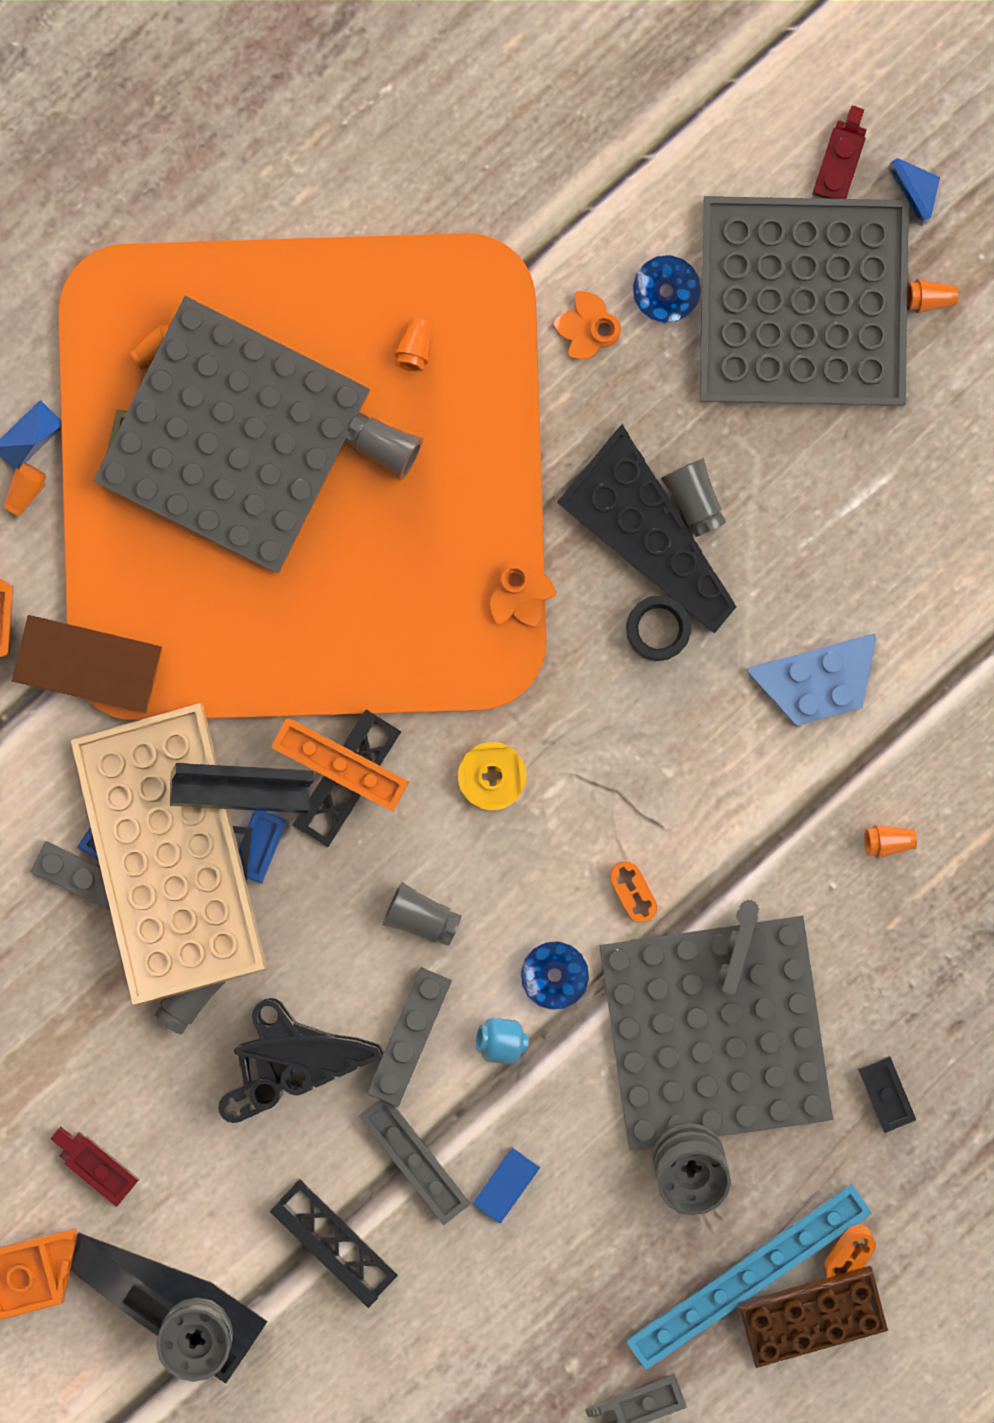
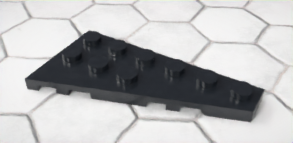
[557,424,737,634]

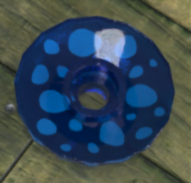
[633,255,701,323]
[521,941,589,1010]

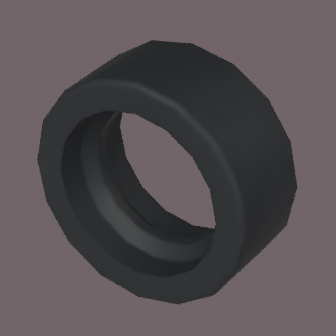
[626,595,692,661]

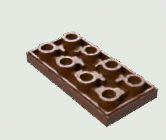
[12,615,162,714]
[738,1266,888,1368]

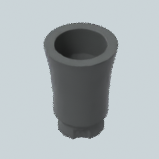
[344,412,423,481]
[661,458,726,537]
[382,882,462,946]
[154,981,226,1034]

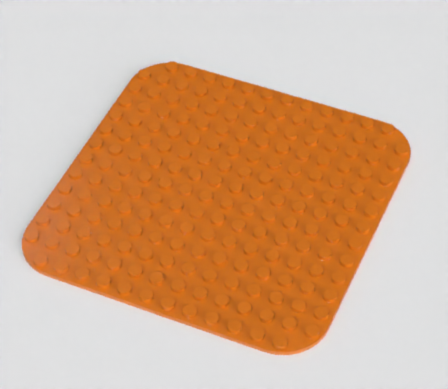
[59,233,546,721]

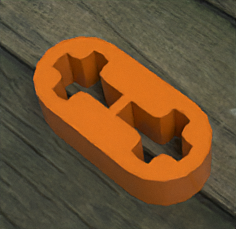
[610,861,657,923]
[823,1225,876,1278]

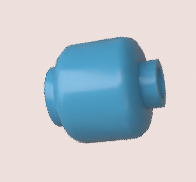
[476,1018,529,1064]

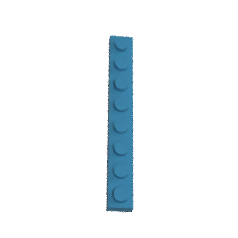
[626,1184,872,1370]

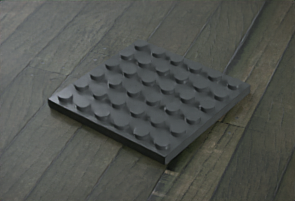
[700,196,909,406]
[93,296,370,573]
[599,916,833,1150]

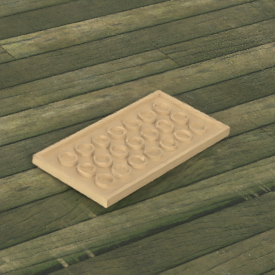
[71,703,267,1006]

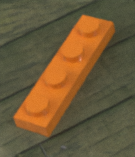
[271,717,409,812]

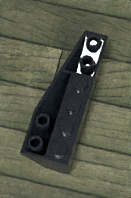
[70,1232,268,1384]

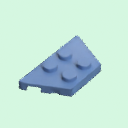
[747,633,876,726]

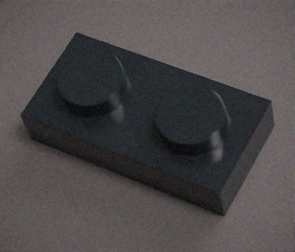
[857,1056,916,1133]

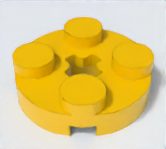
[458,742,527,810]

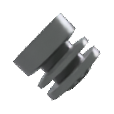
[652,1123,731,1216]
[156,1297,234,1382]

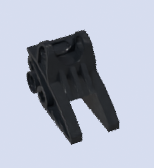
[218,998,384,1123]

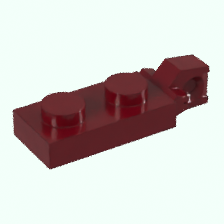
[812,105,867,199]
[50,1126,139,1207]

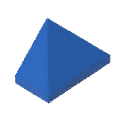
[888,158,940,226]
[0,400,62,471]

